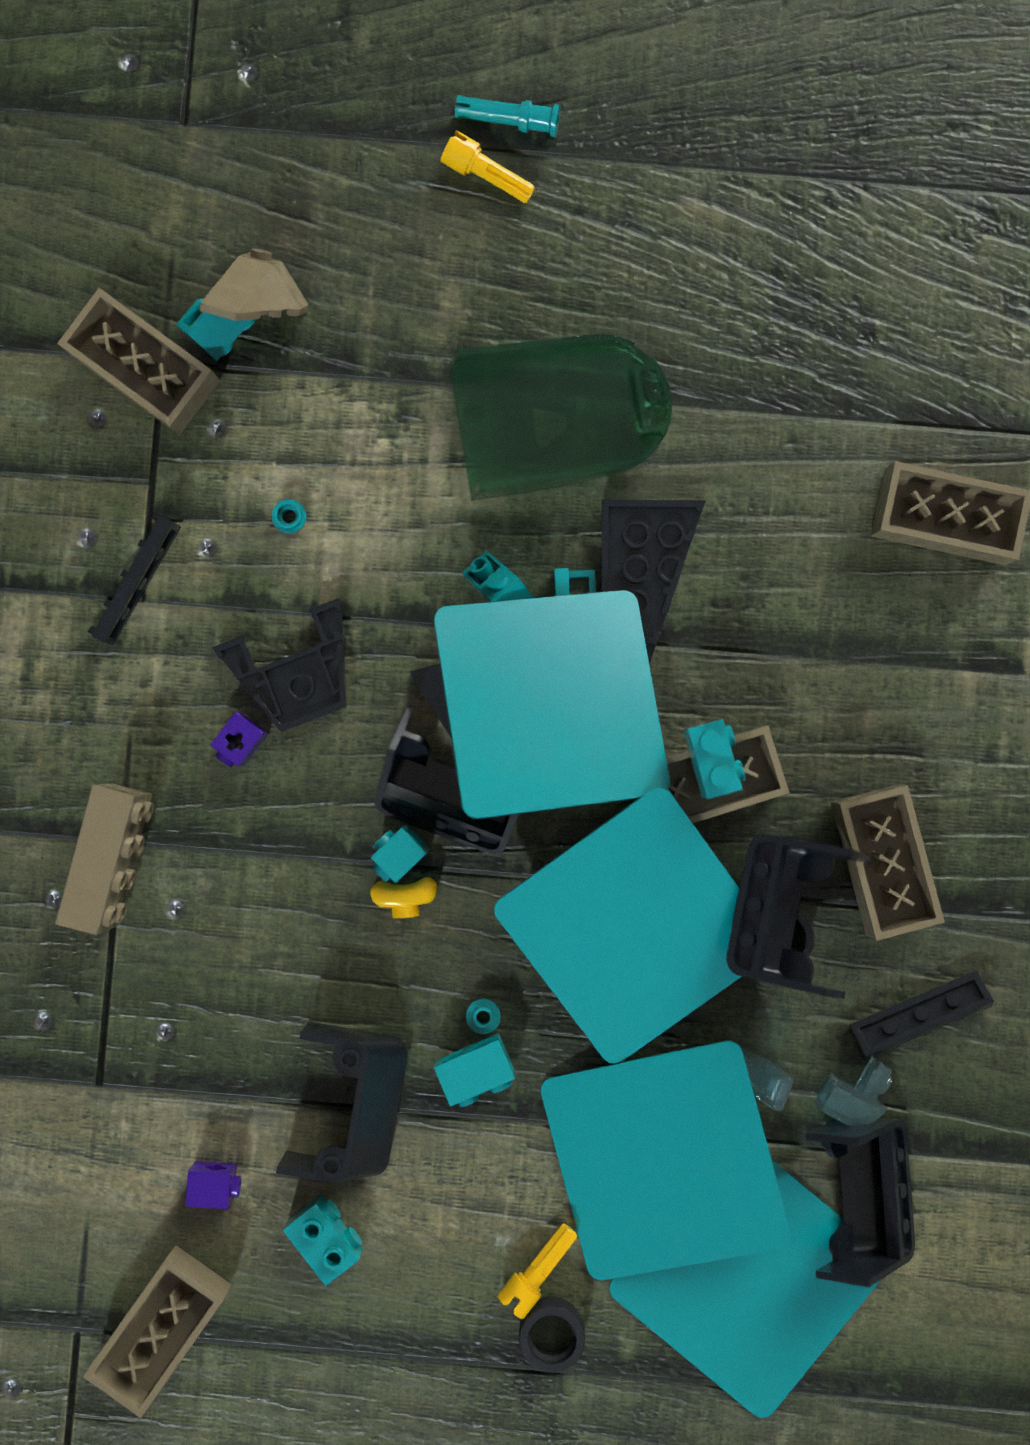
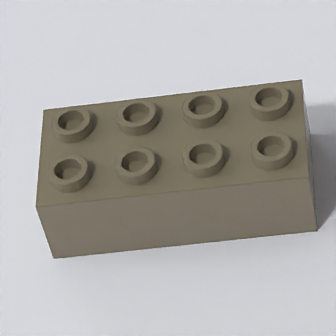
[57,288,220,436]
[870,461,1030,565]
[666,726,790,823]
[55,783,154,935]
[830,785,945,941]
[83,1245,232,1418]

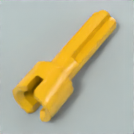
[440,130,534,203]
[497,1223,578,1319]

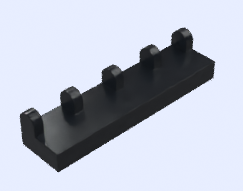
[88,513,181,645]
[849,970,994,1061]

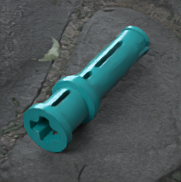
[455,95,561,137]

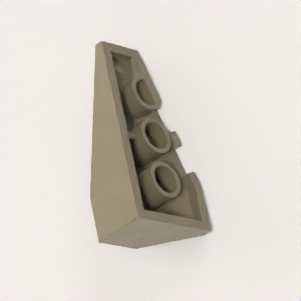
[199,248,309,321]

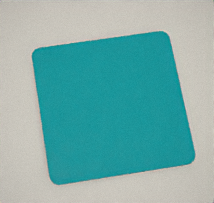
[434,590,670,819]
[494,787,742,1064]
[541,1040,792,1280]
[609,1160,881,1418]

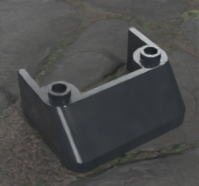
[375,708,519,854]
[726,834,871,999]
[276,1021,408,1183]
[806,1118,915,1288]

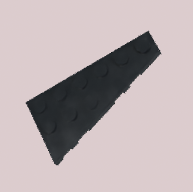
[601,499,706,664]

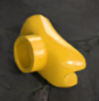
[370,877,437,918]

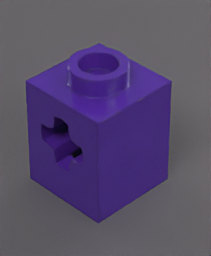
[210,712,269,768]
[185,1161,241,1209]

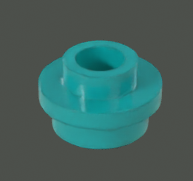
[272,499,307,534]
[466,998,501,1034]

